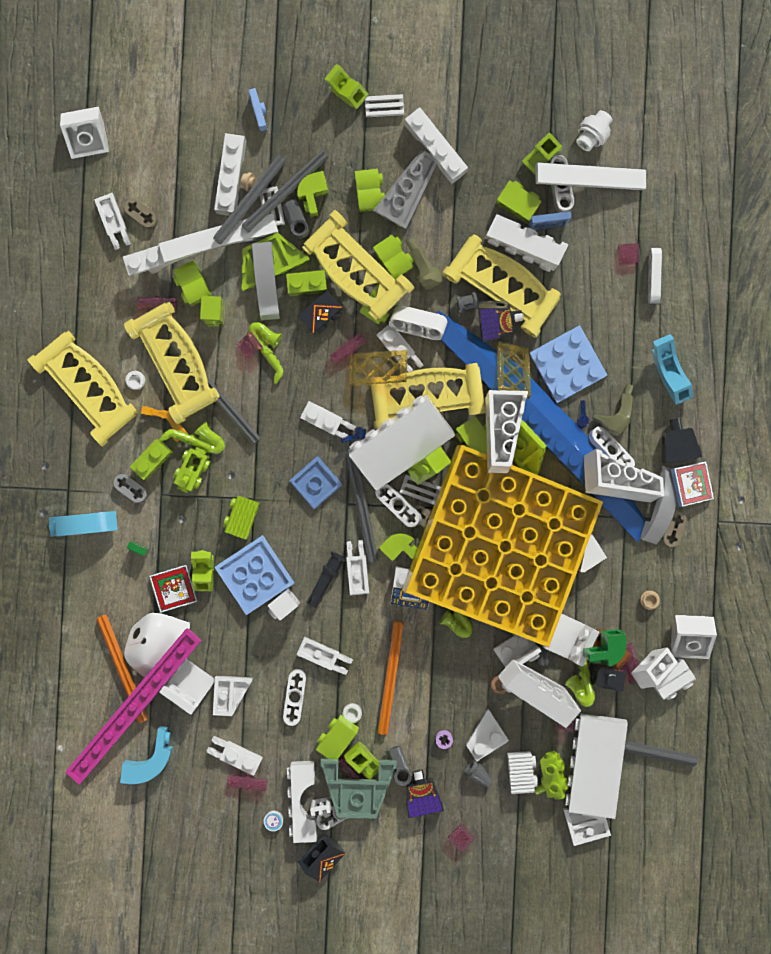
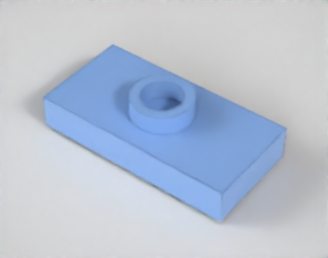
[248,88,268,132]

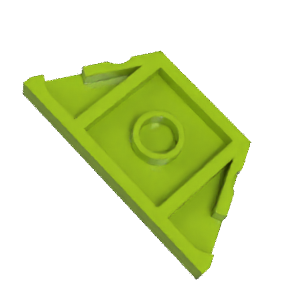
[241,233,310,292]
[483,419,547,475]

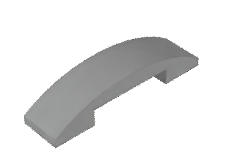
[252,242,280,321]
[640,466,677,544]

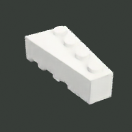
[485,214,568,272]
[485,390,528,473]
[584,449,664,503]
[498,659,581,728]

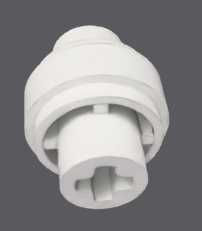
[576,110,613,151]

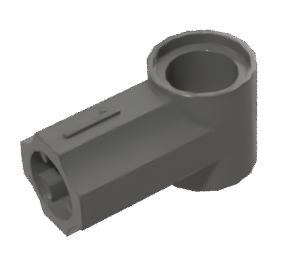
[281,200,310,240]
[385,745,411,786]

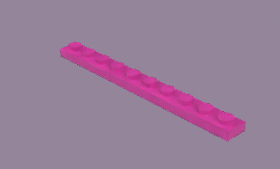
[65,628,202,785]

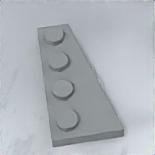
[373,150,437,229]

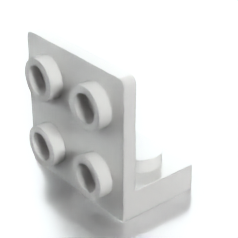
[543,614,599,667]
[493,635,541,668]
[160,659,215,714]

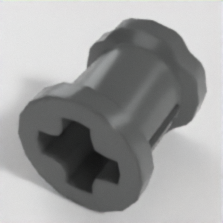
[456,292,478,313]

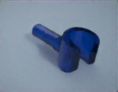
[577,400,589,428]
[341,427,366,443]

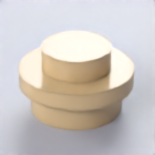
[241,172,257,192]
[640,590,660,610]

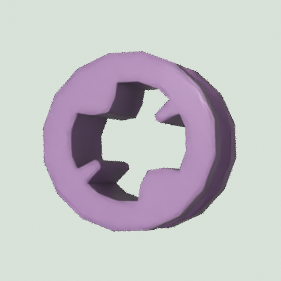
[435,730,453,749]

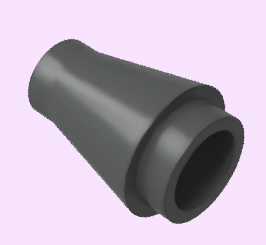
[464,760,493,788]

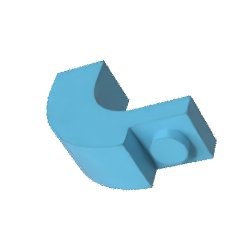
[652,334,694,405]
[49,511,118,537]
[120,726,174,784]

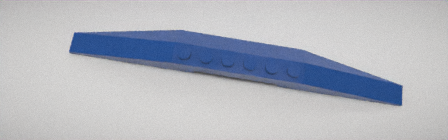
[435,310,646,542]

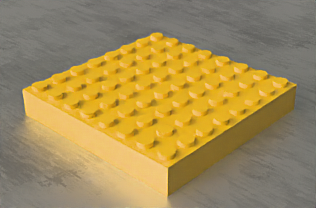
[402,445,603,647]

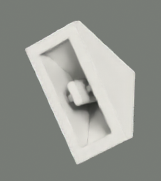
[578,535,607,572]

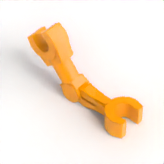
[141,406,187,442]

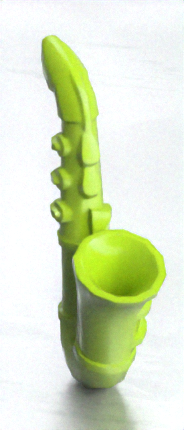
[248,322,283,384]
[159,422,225,454]
[439,610,473,638]
[565,659,595,707]

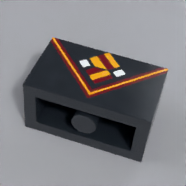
[298,290,343,335]
[298,834,346,882]

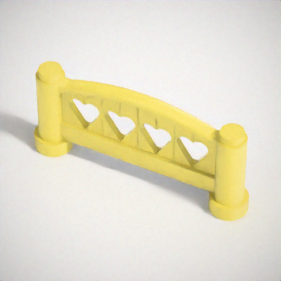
[302,210,414,321]
[442,234,561,338]
[124,302,220,424]
[27,330,138,447]
[370,363,486,429]

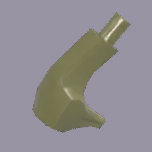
[406,238,443,291]
[592,384,634,437]

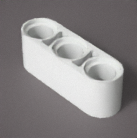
[550,155,574,213]
[389,305,448,340]

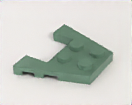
[321,759,397,819]

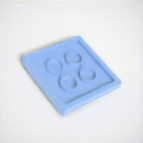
[529,325,607,403]
[215,535,295,615]

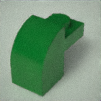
[583,629,626,666]

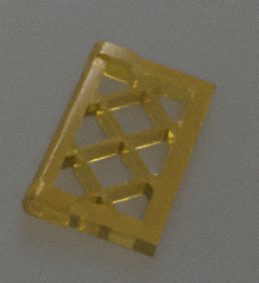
[497,342,531,399]
[349,350,408,386]

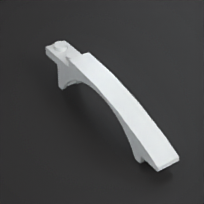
[123,213,278,276]

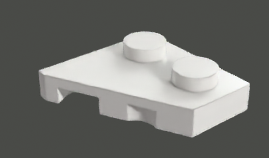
[213,676,253,716]
[466,709,509,761]
[563,808,611,846]

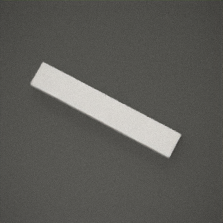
[536,163,646,190]

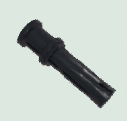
[306,551,346,608]

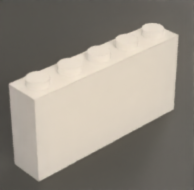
[348,394,455,491]
[565,713,628,819]

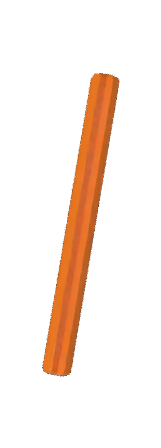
[96,615,148,723]
[378,621,404,735]

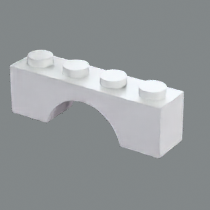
[404,107,468,184]
[214,133,247,216]
[287,761,317,843]

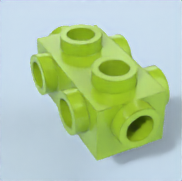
[173,447,211,493]
[534,751,568,800]

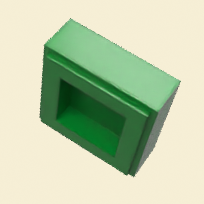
[127,541,150,556]

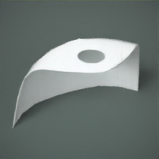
[124,613,190,677]

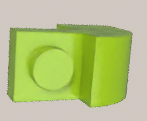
[325,64,369,109]
[522,132,563,175]
[297,171,329,217]
[379,533,418,561]
[191,550,214,591]
[344,741,379,779]

